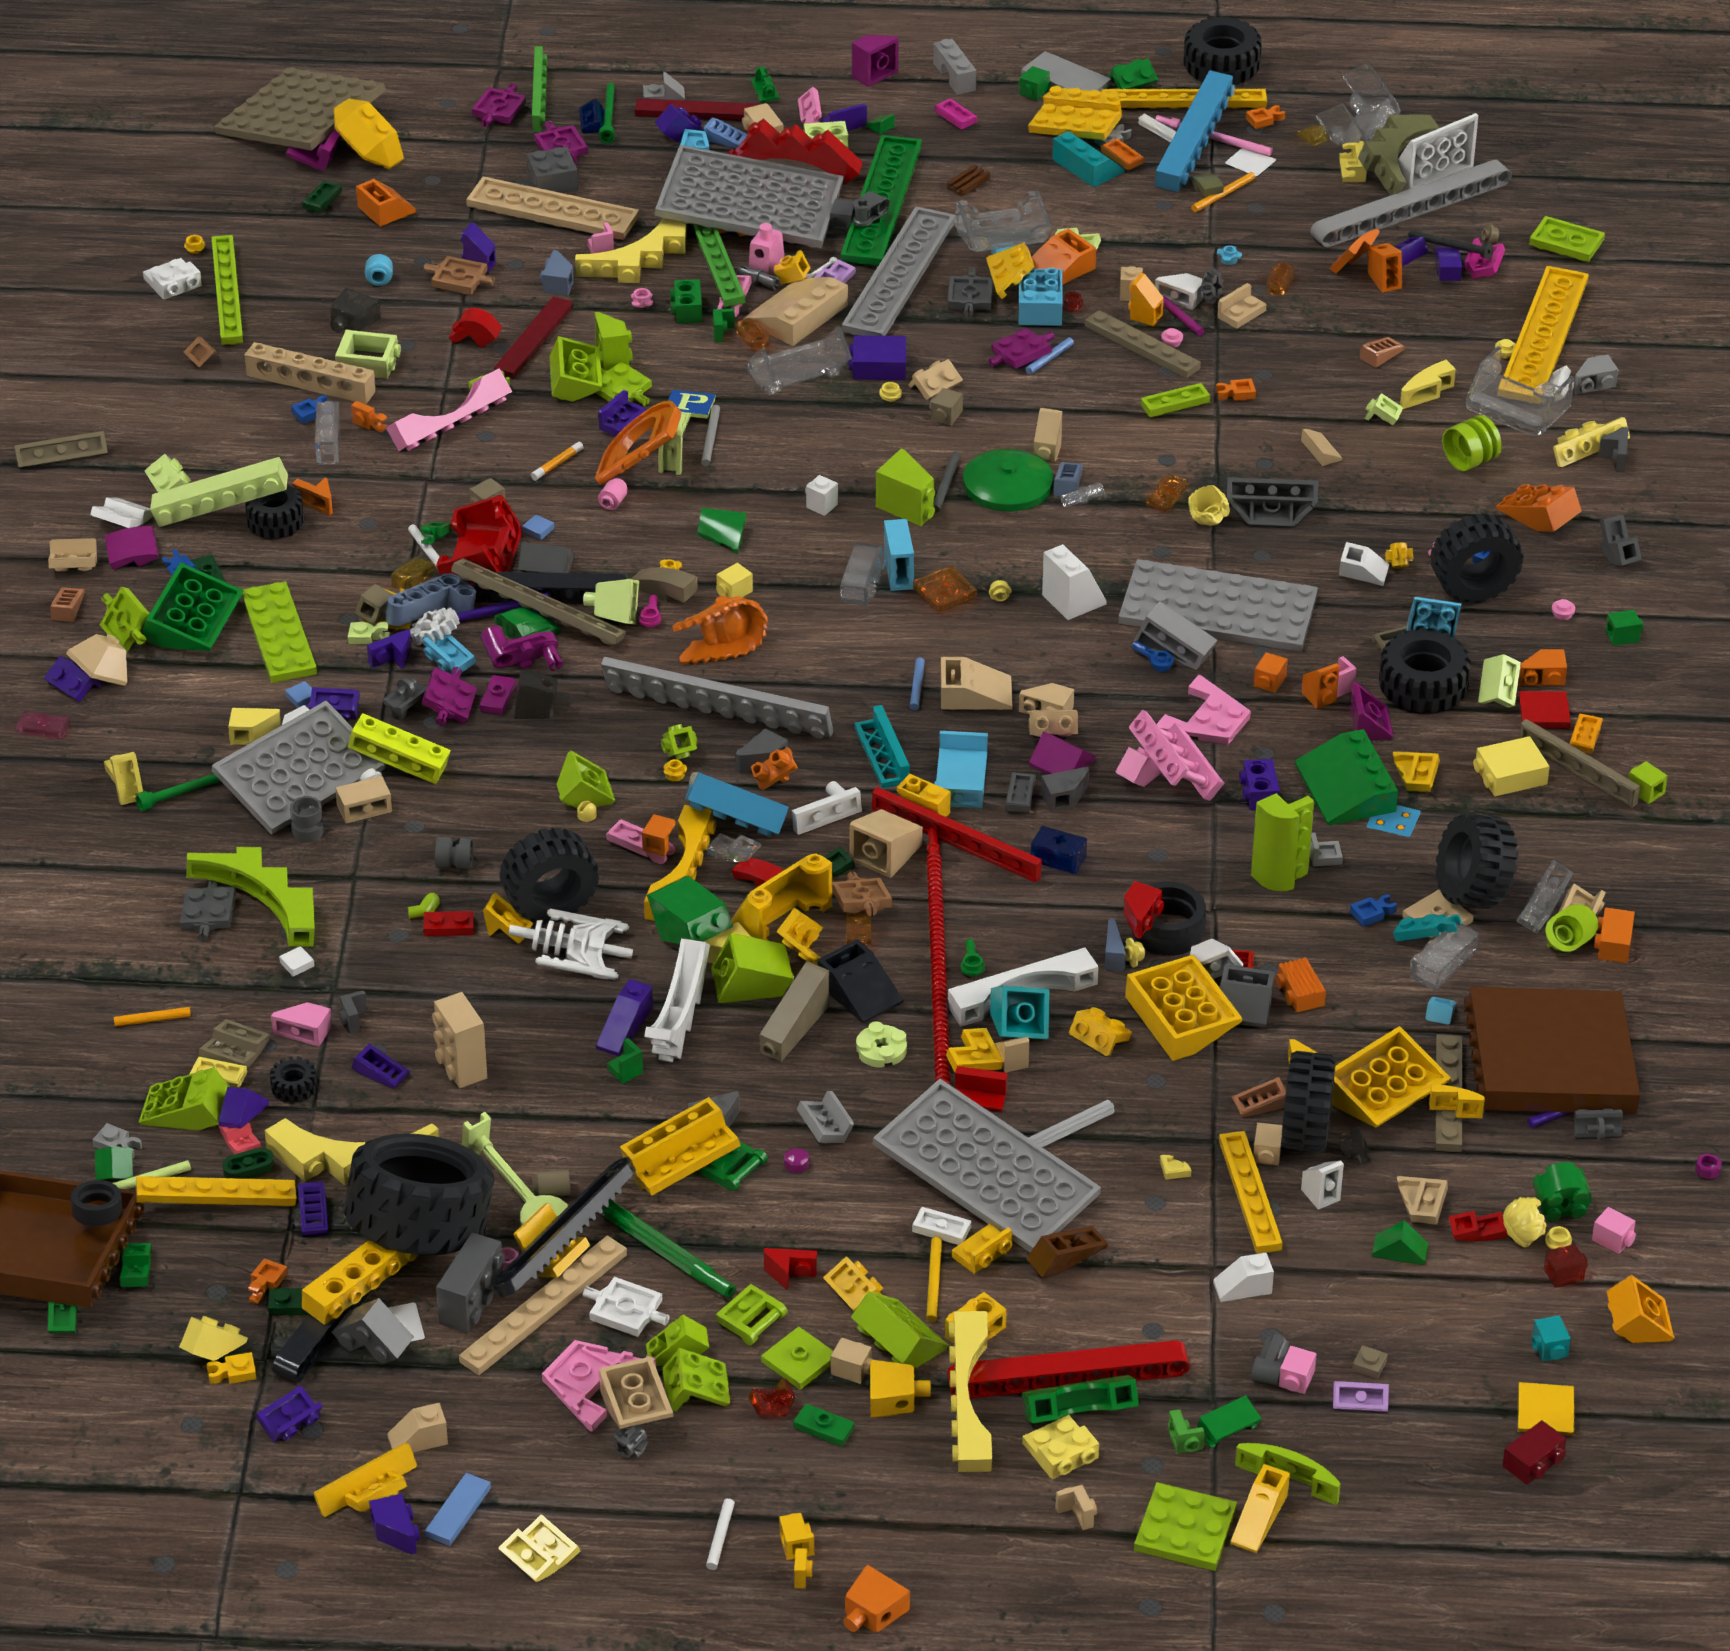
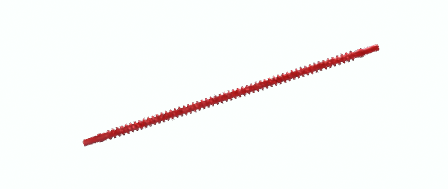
[927,828,951,1086]

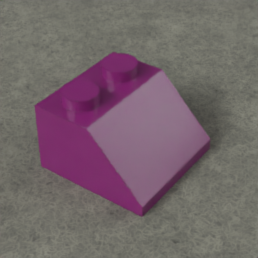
[852,35,899,87]

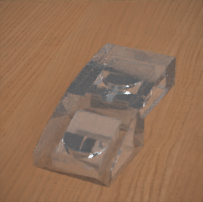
[707,833,761,862]

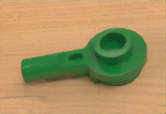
[960,939,985,977]

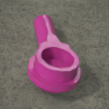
[638,595,662,628]

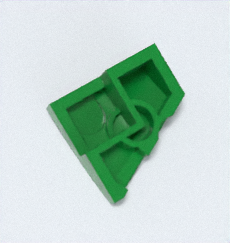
[698,508,747,554]

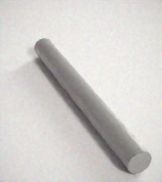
[701,405,720,466]

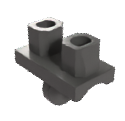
[383,678,427,719]
[1574,1108,1623,1140]

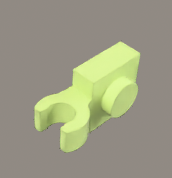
[348,622,390,644]

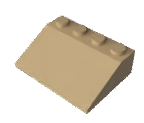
[743,277,848,346]

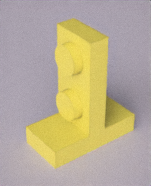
[104,752,143,805]

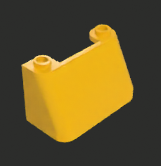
[731,854,832,941]

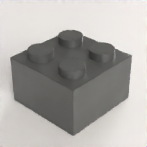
[526,147,578,193]

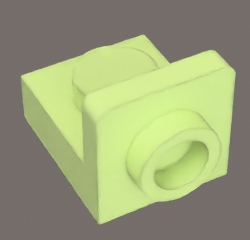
[1365,393,1403,425]

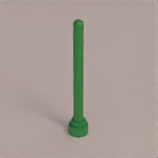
[599,82,615,144]
[135,774,221,812]

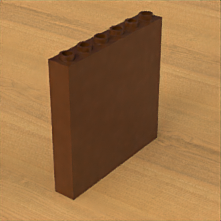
[1464,987,1640,1114]
[0,1170,145,1308]

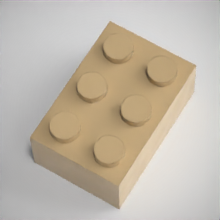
[432,992,487,1088]

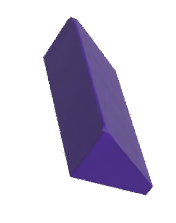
[1394,237,1428,267]

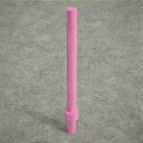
[1155,115,1273,156]

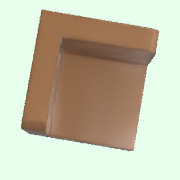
[183,336,216,368]

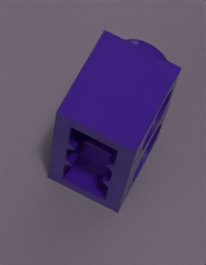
[1239,759,1280,810]

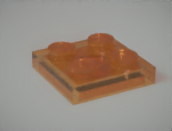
[913,565,977,613]

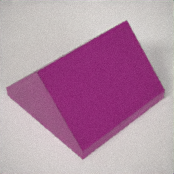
[1350,682,1393,741]
[1029,731,1096,775]

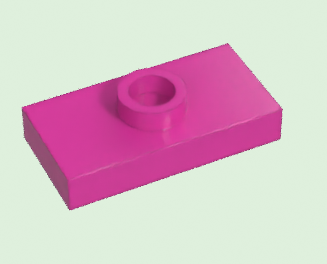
[935,98,977,130]

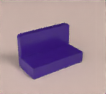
[821,103,867,131]

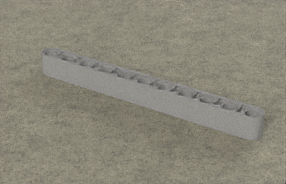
[1310,160,1512,248]

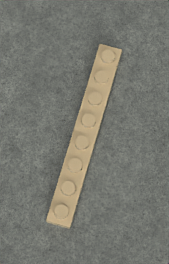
[459,1236,627,1375]

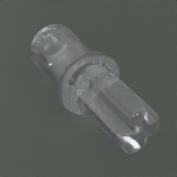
[1061,482,1104,507]

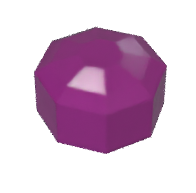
[784,1148,809,1173]
[1695,1153,1722,1179]

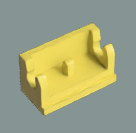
[1339,141,1367,182]

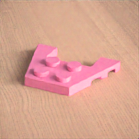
[1157,675,1251,745]
[542,1340,656,1432]

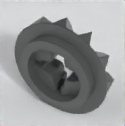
[1201,269,1224,303]

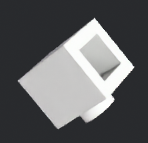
[805,475,838,516]

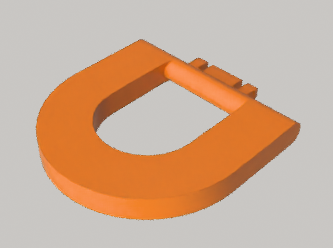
[595,401,681,485]

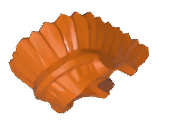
[673,596,768,665]

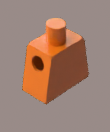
[1367,243,1402,293]
[843,1565,910,1632]

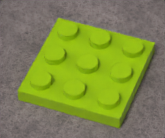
[1134,1482,1237,1571]

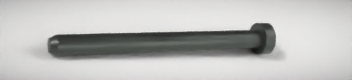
[1408,230,1494,259]

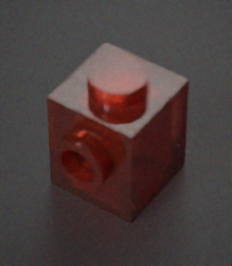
[1544,1244,1588,1288]

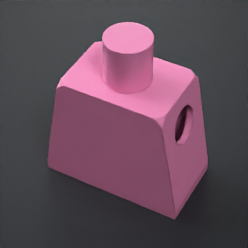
[749,223,784,275]

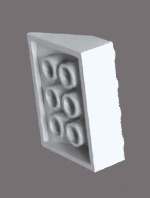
[1398,113,1478,191]

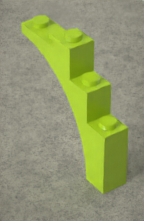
[186,847,315,947]

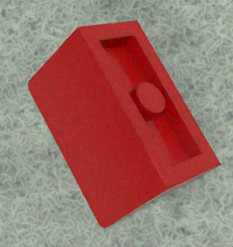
[955,1066,1008,1112]

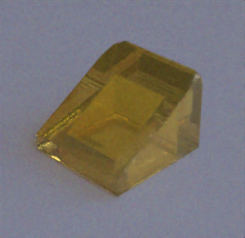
[1297,125,1329,146]

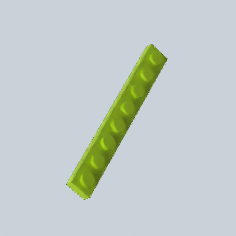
[211,235,243,345]

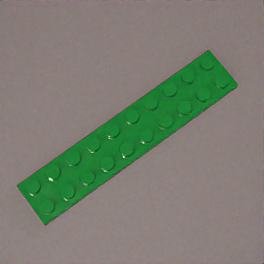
[840,135,922,266]

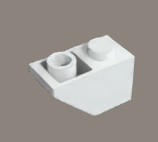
[1339,542,1389,586]

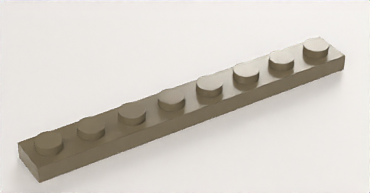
[451,559,626,645]

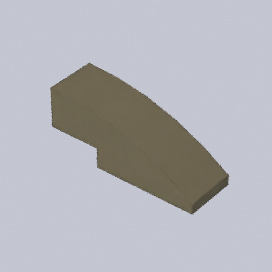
[631,567,698,603]

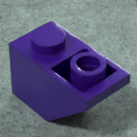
[655,104,704,142]
[461,222,496,274]
[369,1494,420,1554]

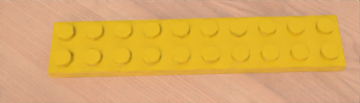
[1498,266,1589,405]

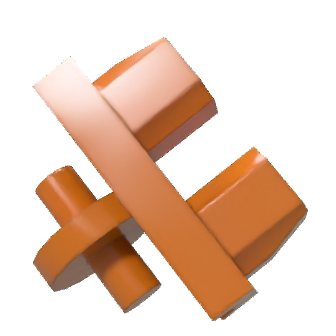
[751,747,798,791]

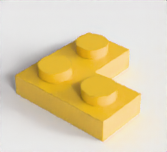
[946,1028,1004,1072]

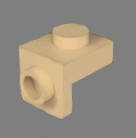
[1055,1485,1097,1530]

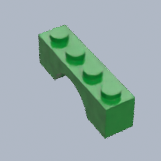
[1022,1375,1139,1424]

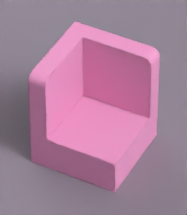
[588,222,614,254]
[1337,656,1357,697]

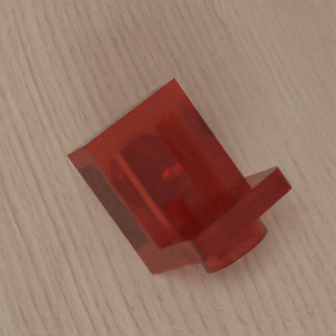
[748,1379,796,1417]

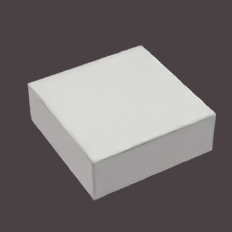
[279,946,314,976]

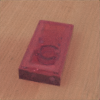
[16,711,70,739]

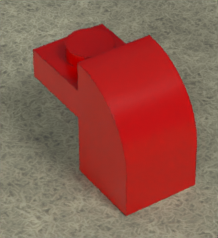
[448,308,502,348]

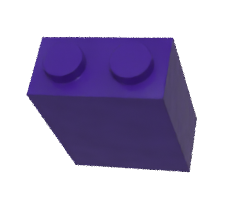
[849,335,906,380]

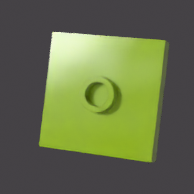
[761,1326,833,1390]

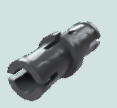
[736,264,780,291]

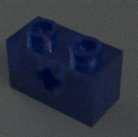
[1031,826,1087,874]

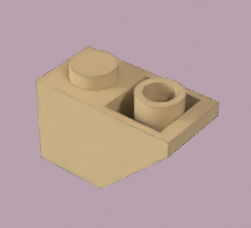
[1019,683,1074,715]

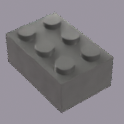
[436,1232,504,1333]

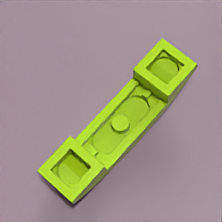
[1235,1443,1341,1505]

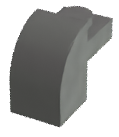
[1599,514,1642,566]

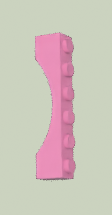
[386,368,512,451]

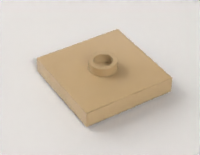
[1402,890,1473,943]

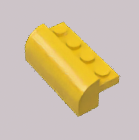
[620,1097,741,1196]

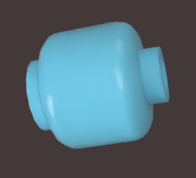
[365,254,393,286]

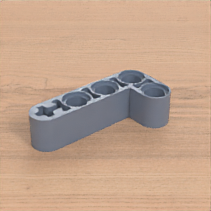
[386,574,476,626]

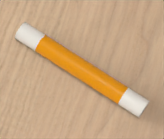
[531,442,584,481]

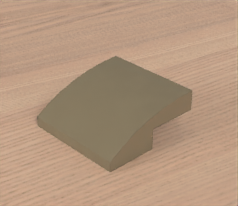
[199,1019,270,1069]

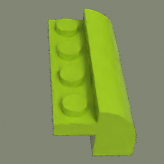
[1251,793,1314,891]

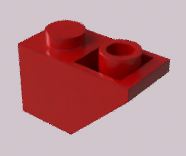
[1123,881,1164,939]

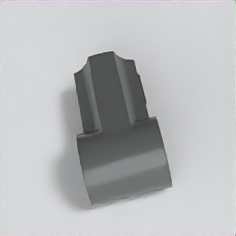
[1251,1333,1289,1386]

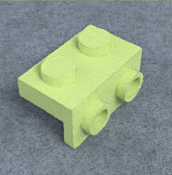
[145,454,191,492]

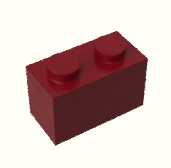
[1502,1420,1567,1485]

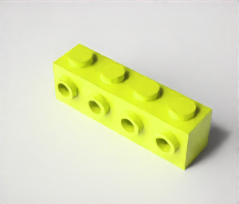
[348,713,451,784]

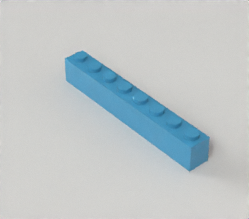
[1155,70,1235,192]

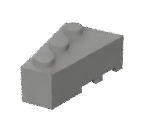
[1132,601,1217,670]

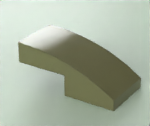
[1190,173,1224,196]

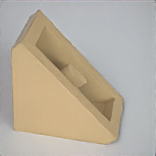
[994,1037,1029,1073]

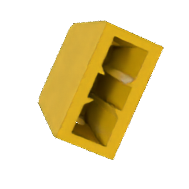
[870,1360,931,1417]

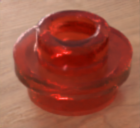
[1062,292,1083,311]

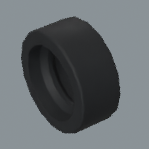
[71,1180,122,1227]

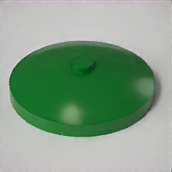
[963,449,1053,512]

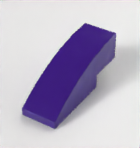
[1434,247,1462,281]

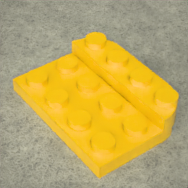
[1028,86,1122,140]

